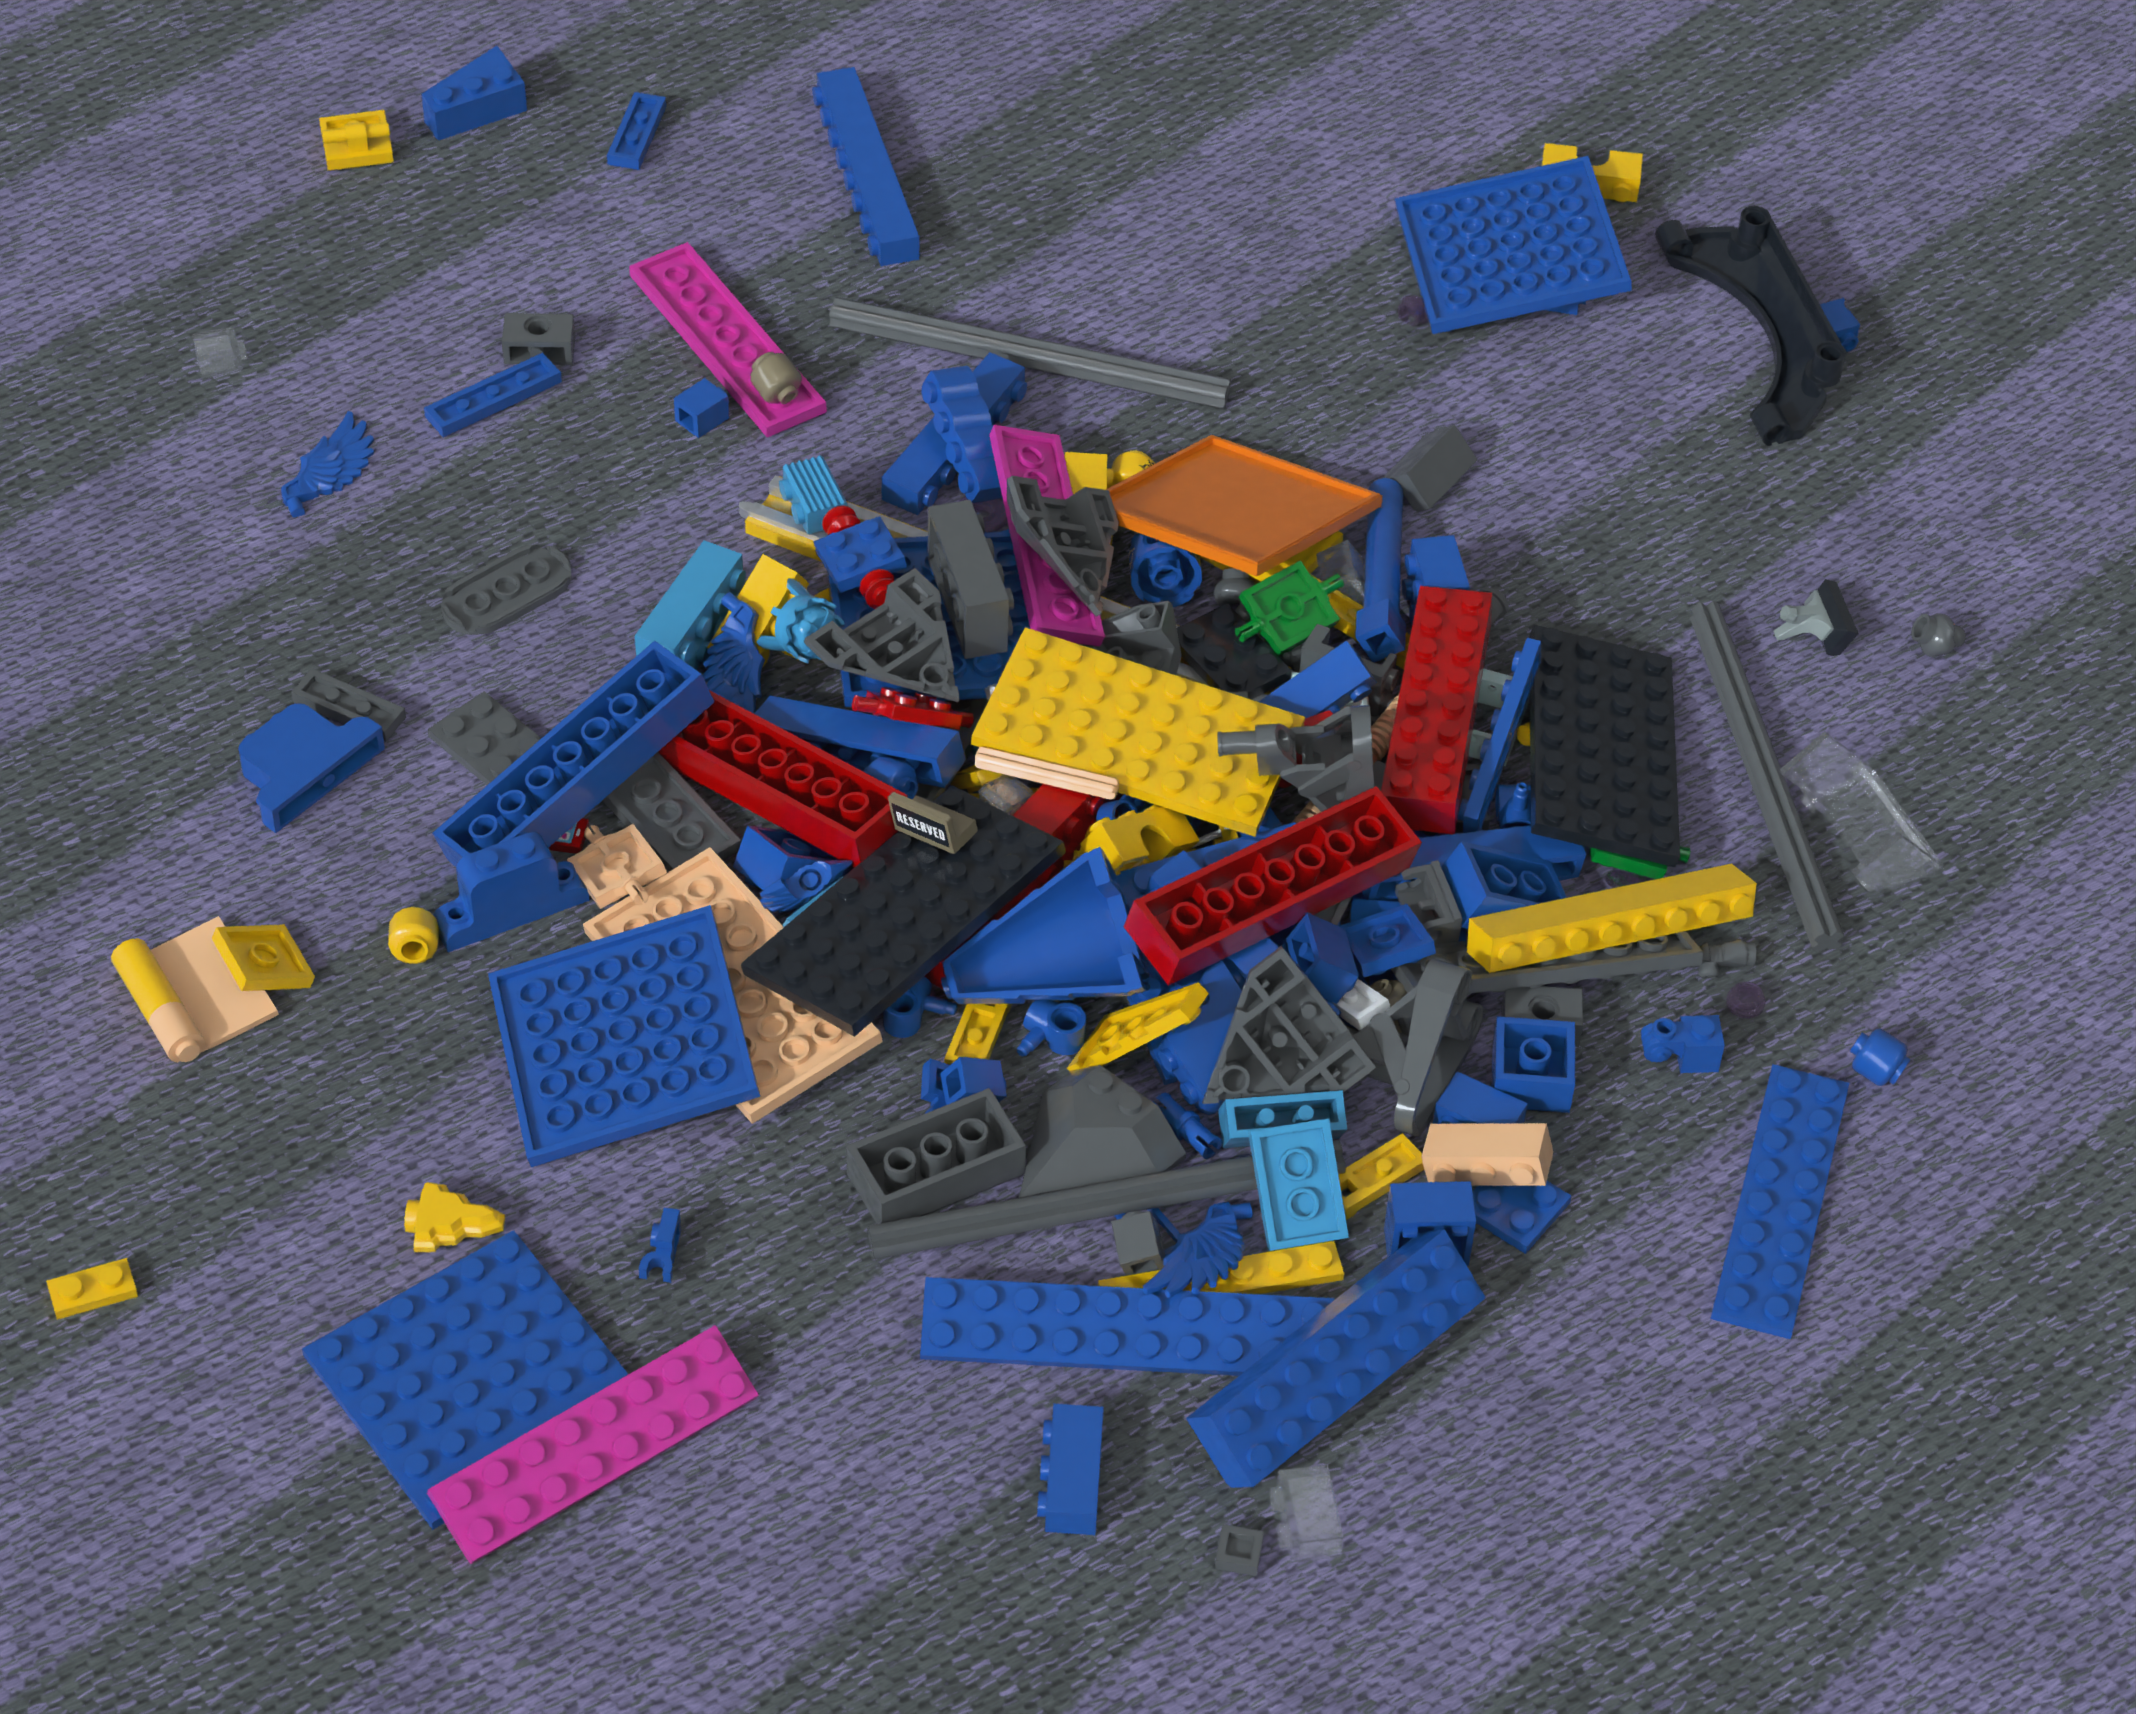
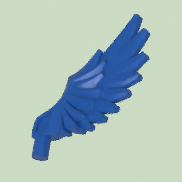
[281,411,374,518]
[702,592,765,714]
[1143,1202,1252,1298]

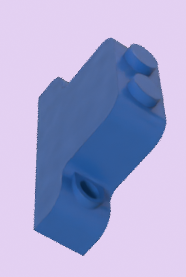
[238,703,385,833]
[433,832,590,952]
[1159,960,1242,1115]

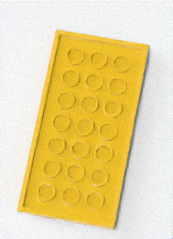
[971,627,1305,837]

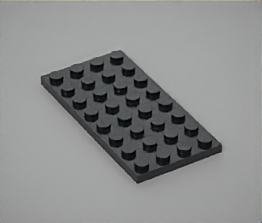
[1529,624,1680,867]
[741,785,1066,1037]

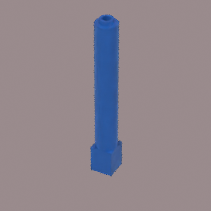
[1355,478,1406,663]

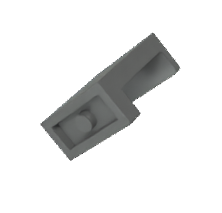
[1299,624,1400,716]

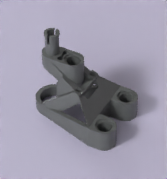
[1217,705,1374,812]
[1320,958,1484,1137]

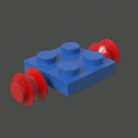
[813,506,907,609]

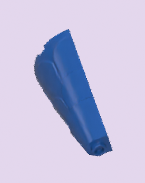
[941,847,1150,1004]

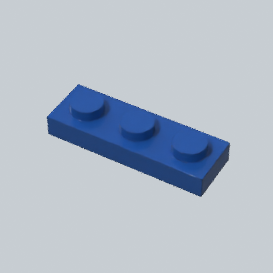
[607,92,666,170]

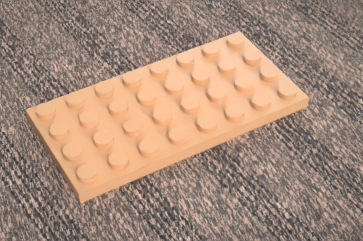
[583,847,883,1124]

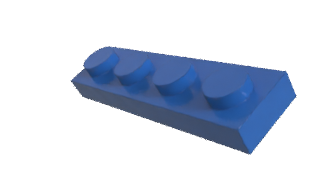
[424,353,562,437]

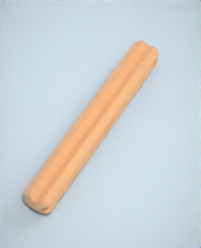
[975,746,1119,800]

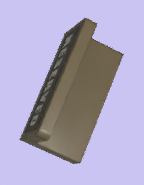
[888,792,978,854]

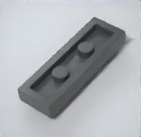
[291,669,406,742]

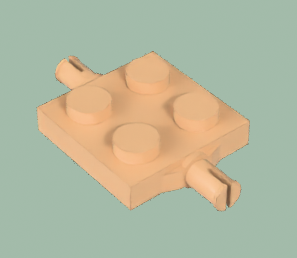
[567,824,667,909]

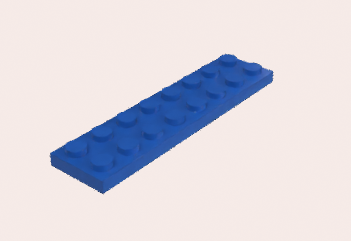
[1711,1064,1849,1339]

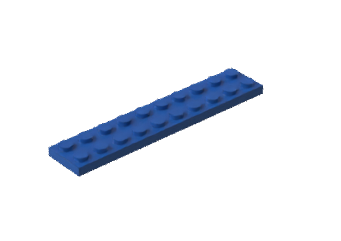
[920,1277,1335,1376]

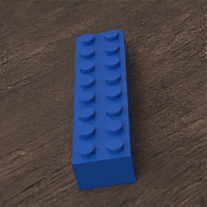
[432,641,714,867]
[1186,1229,1486,1488]

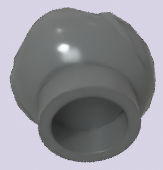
[1214,568,1256,623]
[1911,613,1966,657]

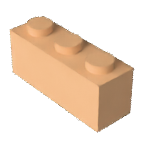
[1421,1123,1553,1186]

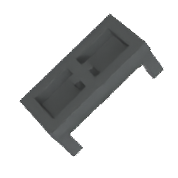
[1395,860,1462,944]

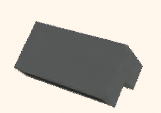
[1383,425,1478,512]

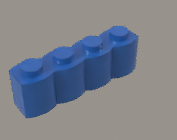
[921,365,1003,503]

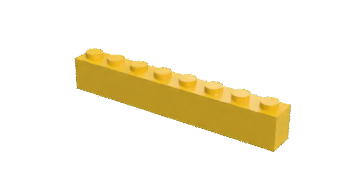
[1467,864,1757,973]

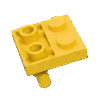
[319,110,394,171]

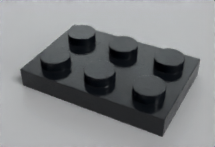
[1177,603,1292,700]

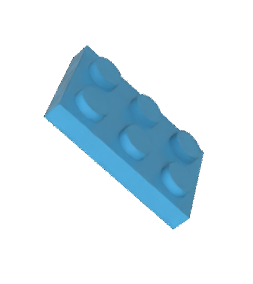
[1248,1118,1349,1251]

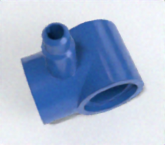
[1495,782,1531,829]
[883,977,958,1038]
[1017,1000,1086,1057]

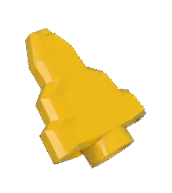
[404,1182,505,1252]

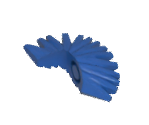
[760,860,853,913]

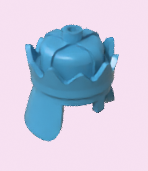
[757,578,844,664]

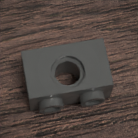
[502,313,575,365]
[1501,986,1583,1047]

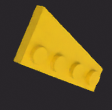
[1067,982,1209,1071]

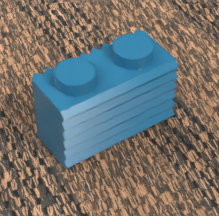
[779,455,848,535]

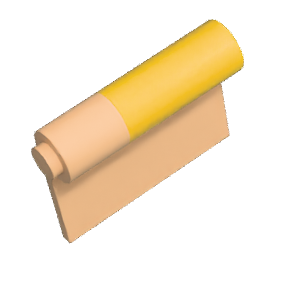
[111,916,279,1062]

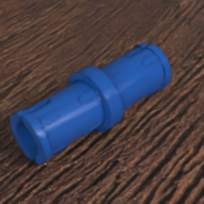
[1153,1092,1222,1159]

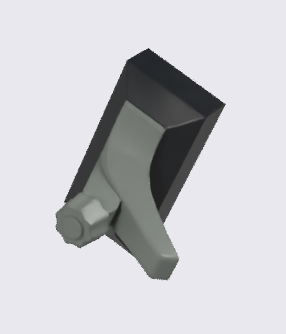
[1774,579,1859,656]

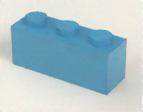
[1218,1090,1347,1148]

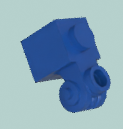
[1640,1015,1725,1073]

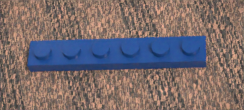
[1458,638,1541,833]

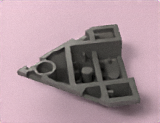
[1007,476,1119,617]
[804,568,959,702]
[1202,946,1376,1104]
[1019,1065,1186,1198]

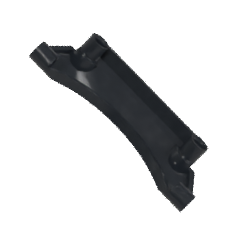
[1655,206,1846,446]

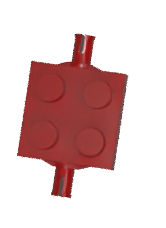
[852,687,974,730]

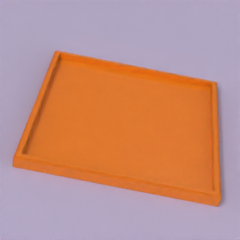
[1106,435,1382,577]

